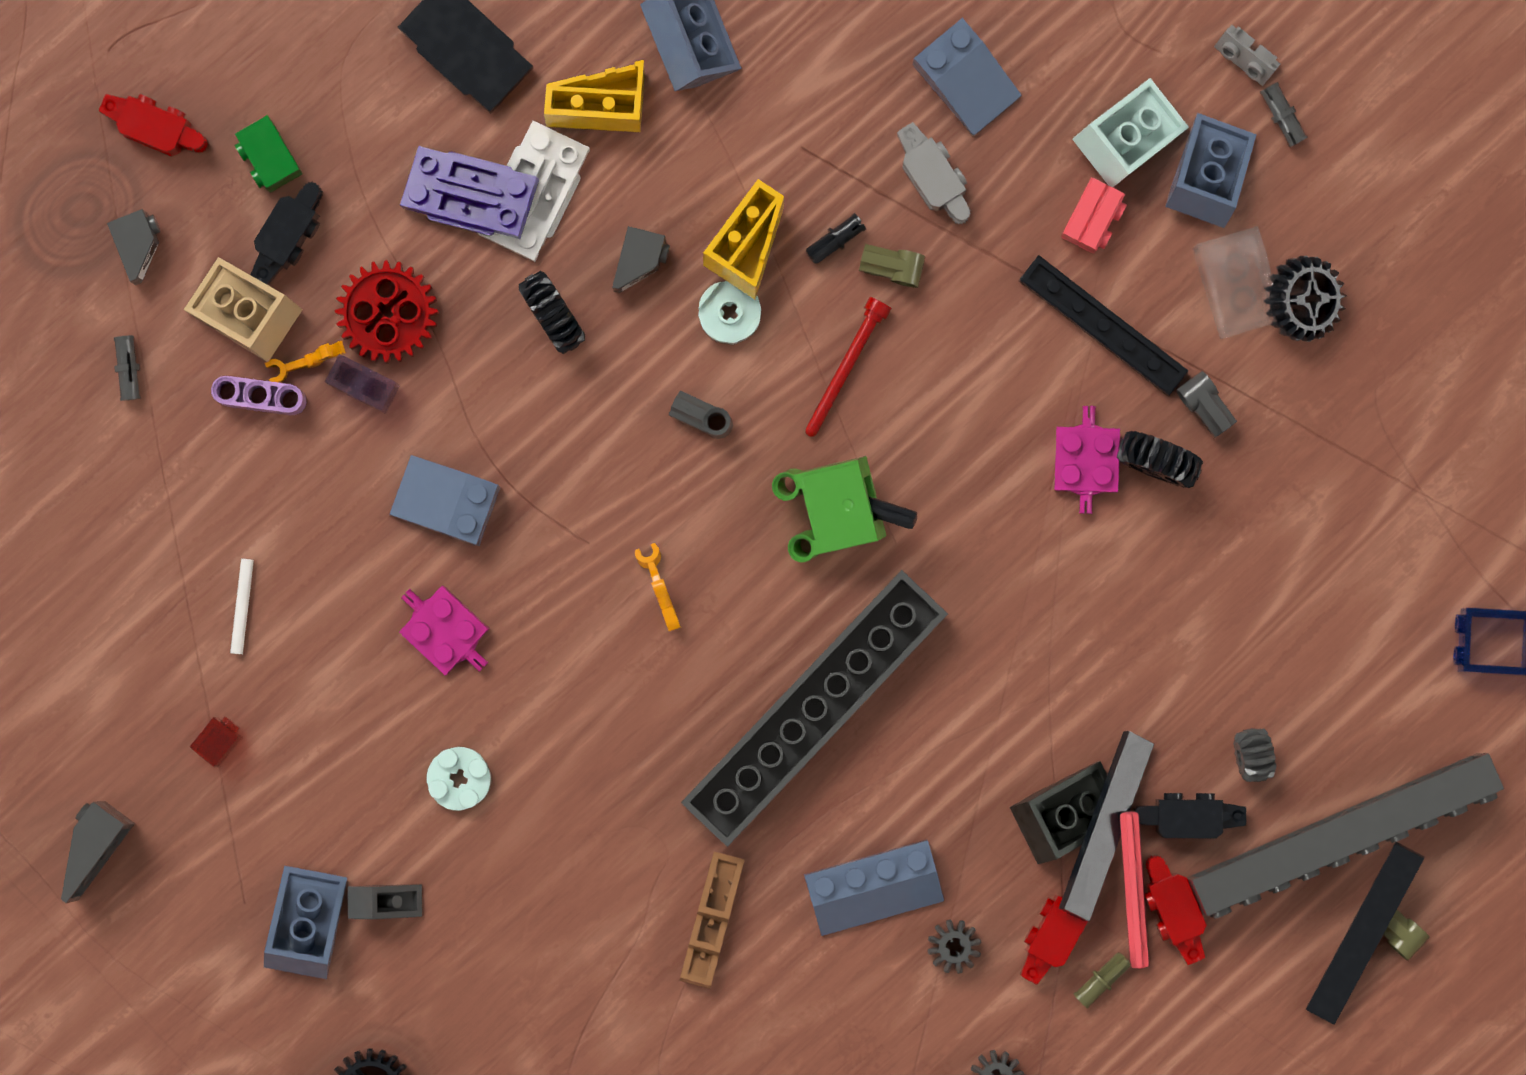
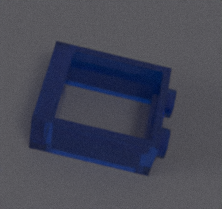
[1453,608,1526,676]

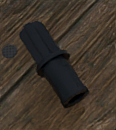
[806,213,866,264]

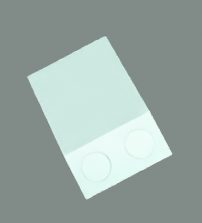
[1072,78,1189,187]

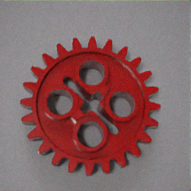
[335,260,439,364]

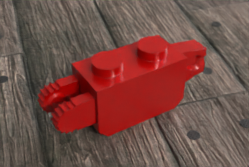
[99,94,209,157]
[1144,855,1207,965]
[1020,894,1088,985]

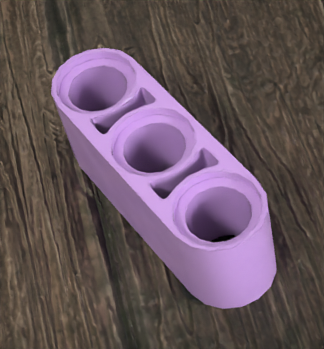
[211,376,307,415]

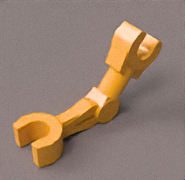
[265,341,346,383]
[635,543,681,631]

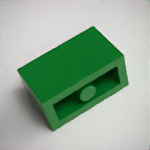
[234,115,303,193]

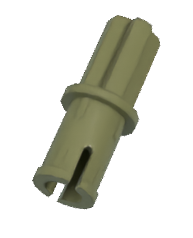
[1073,952,1131,1009]

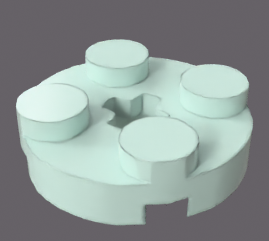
[698,281,761,345]
[427,747,491,811]

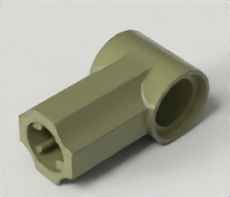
[859,244,926,288]
[1383,910,1430,961]

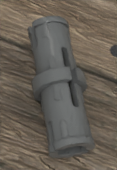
[1260,82,1308,147]
[114,335,141,401]

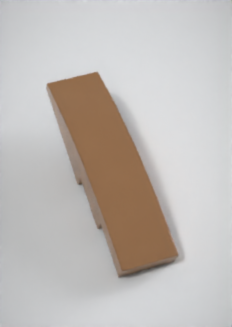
[679,851,745,989]

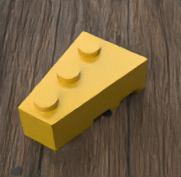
[544,60,645,132]
[703,179,784,300]

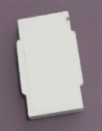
[478,121,590,262]

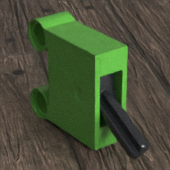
[772,456,917,562]

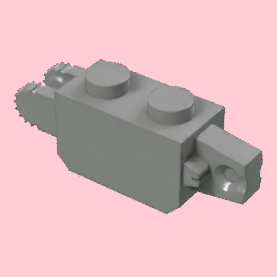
[897,122,971,225]

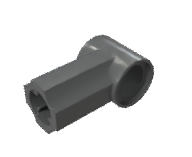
[1176,371,1237,438]
[669,391,733,439]

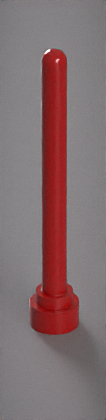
[805,297,892,437]

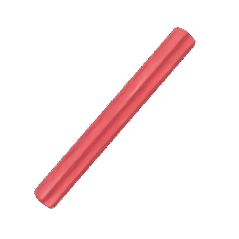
[1120,811,1149,969]

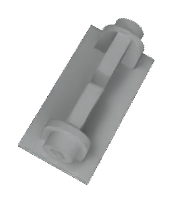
[1214,25,1280,86]

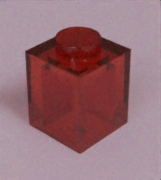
[190,716,243,767]

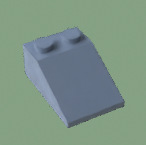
[913,18,1022,137]
[1165,113,1257,228]
[390,455,501,546]
[264,866,347,979]

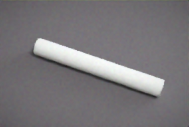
[230,559,254,655]

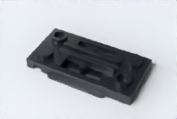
[398,0,533,114]

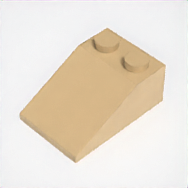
[184,257,303,362]

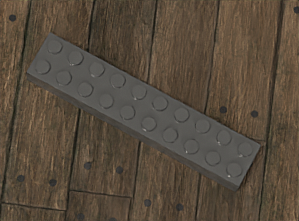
[681,570,948,847]
[1187,753,1504,919]

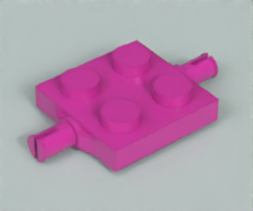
[1054,406,1120,514]
[399,585,490,675]

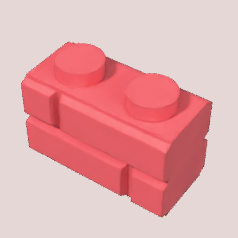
[1061,177,1127,254]

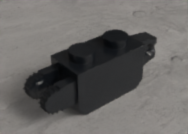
[250,181,323,285]
[1132,793,1246,839]

